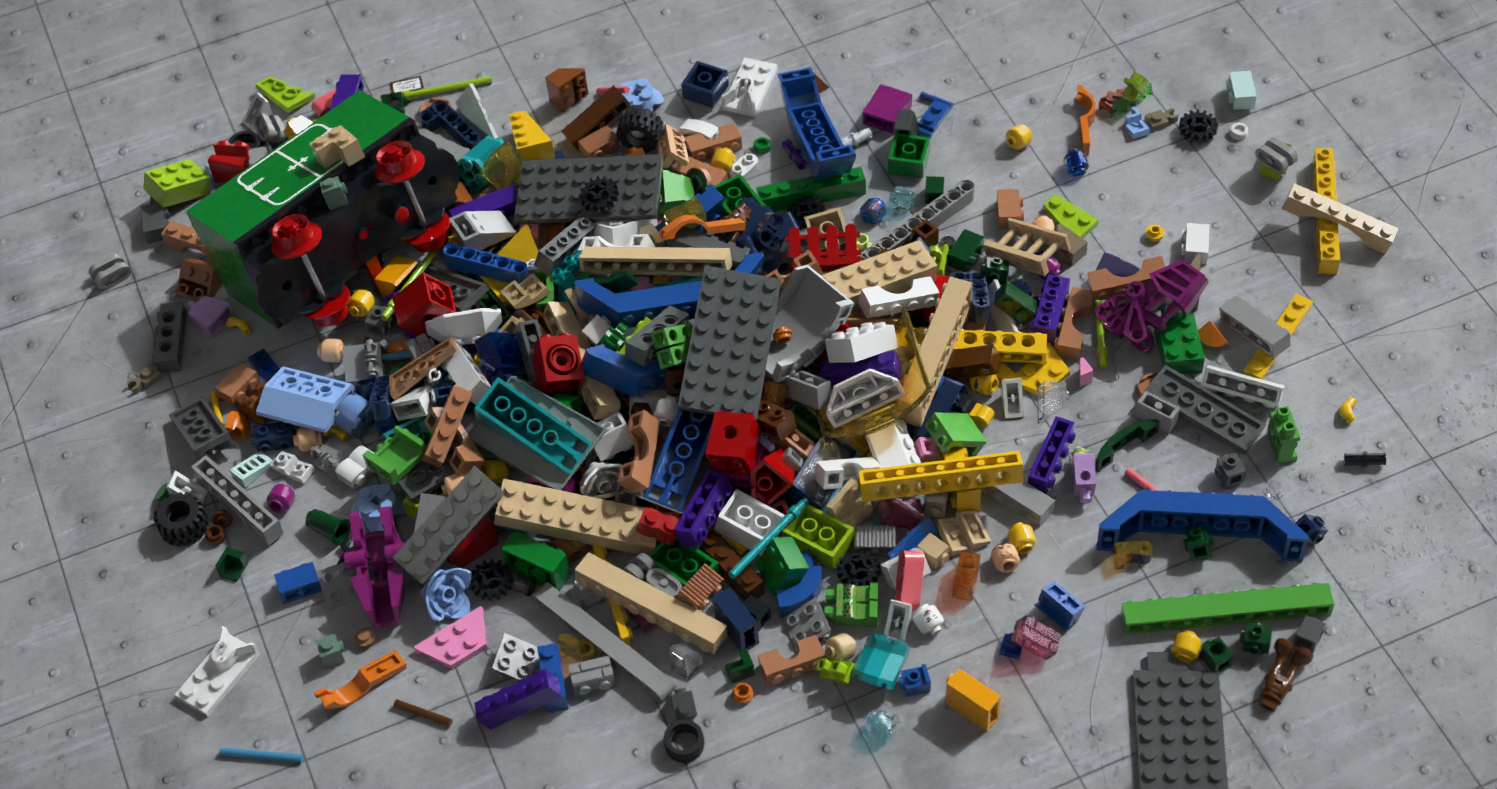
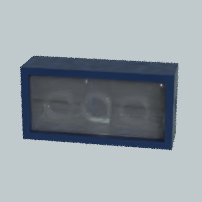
[783,428,857,510]

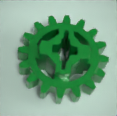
[597,322,628,352]

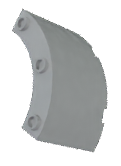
[765,265,854,383]

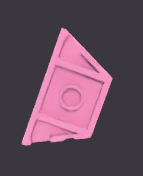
[414,606,487,669]

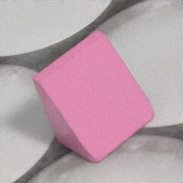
[1079,357,1093,387]

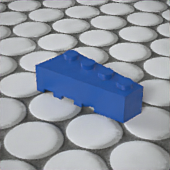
[655,184,724,247]

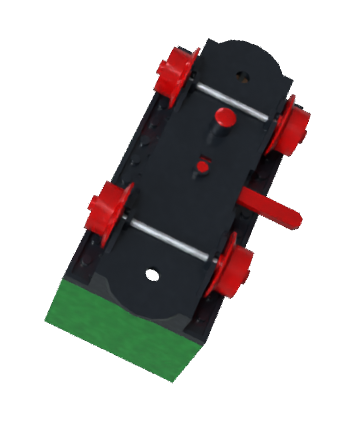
[186,90,460,329]

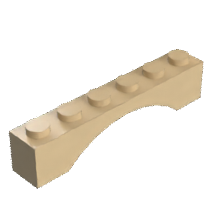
[1282,183,1398,254]

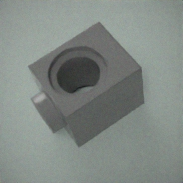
[1293,616,1326,653]

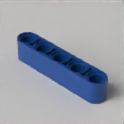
[443,244,528,284]

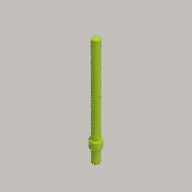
[392,76,492,102]
[381,247,442,321]
[1094,300,1108,369]

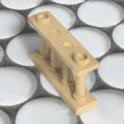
[983,218,1071,276]

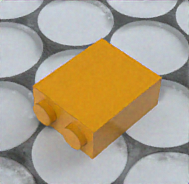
[945,668,1001,731]

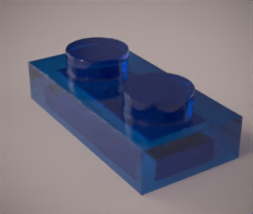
[248,348,280,382]

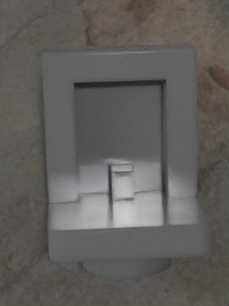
[670,687,697,720]

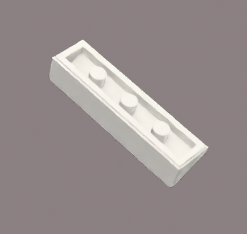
[988,279,1018,346]

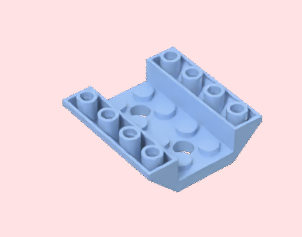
[256,366,358,433]

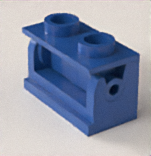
[274,562,322,604]
[1034,581,1085,631]

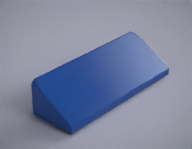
[888,516,938,561]

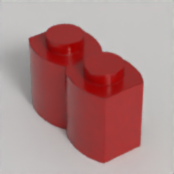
[636,508,679,545]

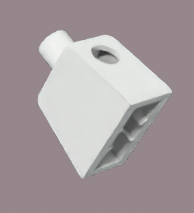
[390,385,436,421]

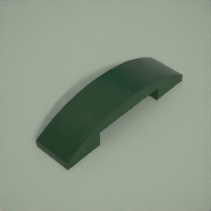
[573,271,639,294]
[1095,419,1160,472]

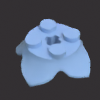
[621,78,664,111]
[350,484,406,532]
[420,568,471,621]

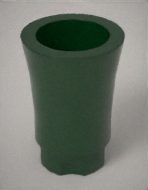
[305,509,351,545]

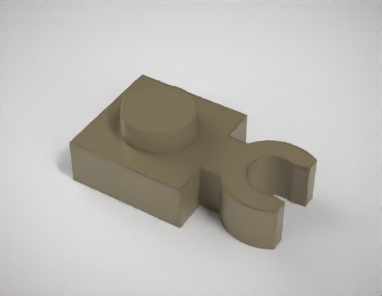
[1144,108,1179,131]
[126,363,163,394]

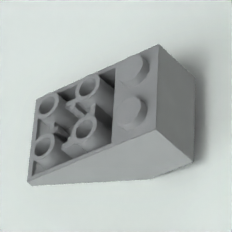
[450,211,516,250]

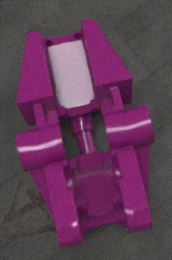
[1095,260,1209,353]
[344,506,406,628]

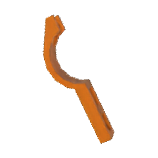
[1076,85,1096,155]
[659,215,746,240]
[314,650,406,710]

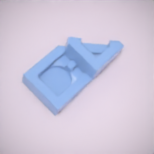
[1125,107,1149,139]

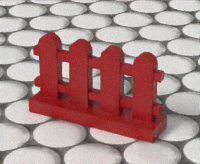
[785,224,862,274]

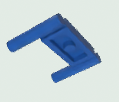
[918,91,954,139]

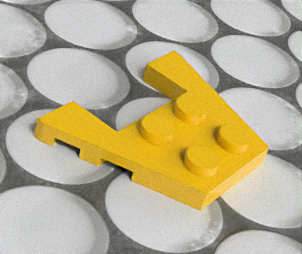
[996,342,1070,397]

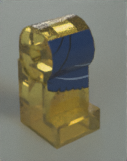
[1113,541,1153,569]

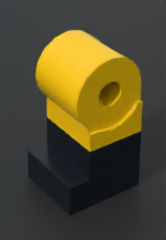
[955,393,995,428]

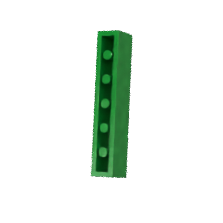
[756,167,866,212]

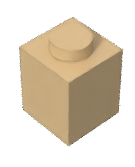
[917,533,949,570]

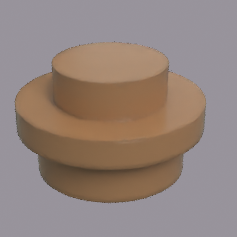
[354,628,375,648]

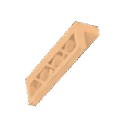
[658,124,689,169]

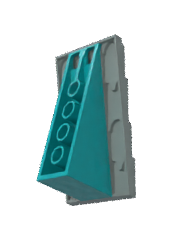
[468,376,607,491]

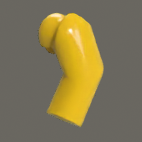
[226,316,251,336]
[1339,397,1357,423]
[321,424,350,441]

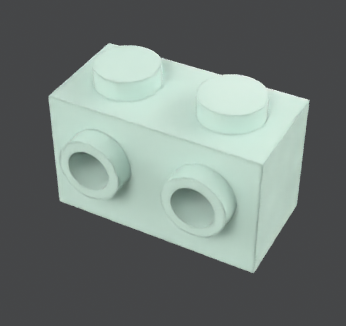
[1225,71,1257,110]

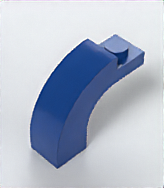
[776,550,822,618]

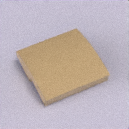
[500,273,551,309]
[936,510,991,556]

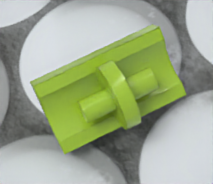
[1123,71,1149,102]
[929,245,949,276]
[816,658,855,684]

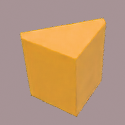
[374,256,418,300]

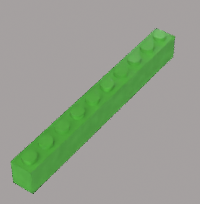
[1120,582,1334,635]

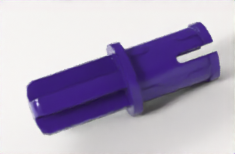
[782,139,808,170]

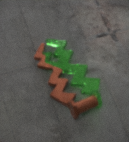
[1099,83,1153,118]

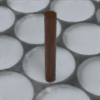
[393,699,453,727]

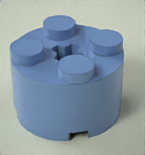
[334,393,376,439]

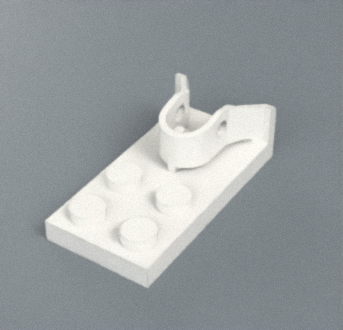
[721,58,777,117]
[175,626,260,717]

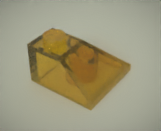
[480,141,523,190]

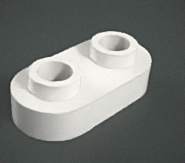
[729,154,758,179]

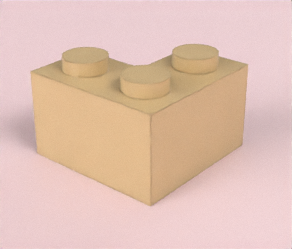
[309,125,365,168]

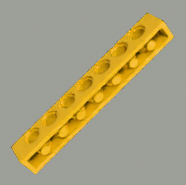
[1312,148,1340,275]
[892,327,1047,364]
[859,451,1023,502]

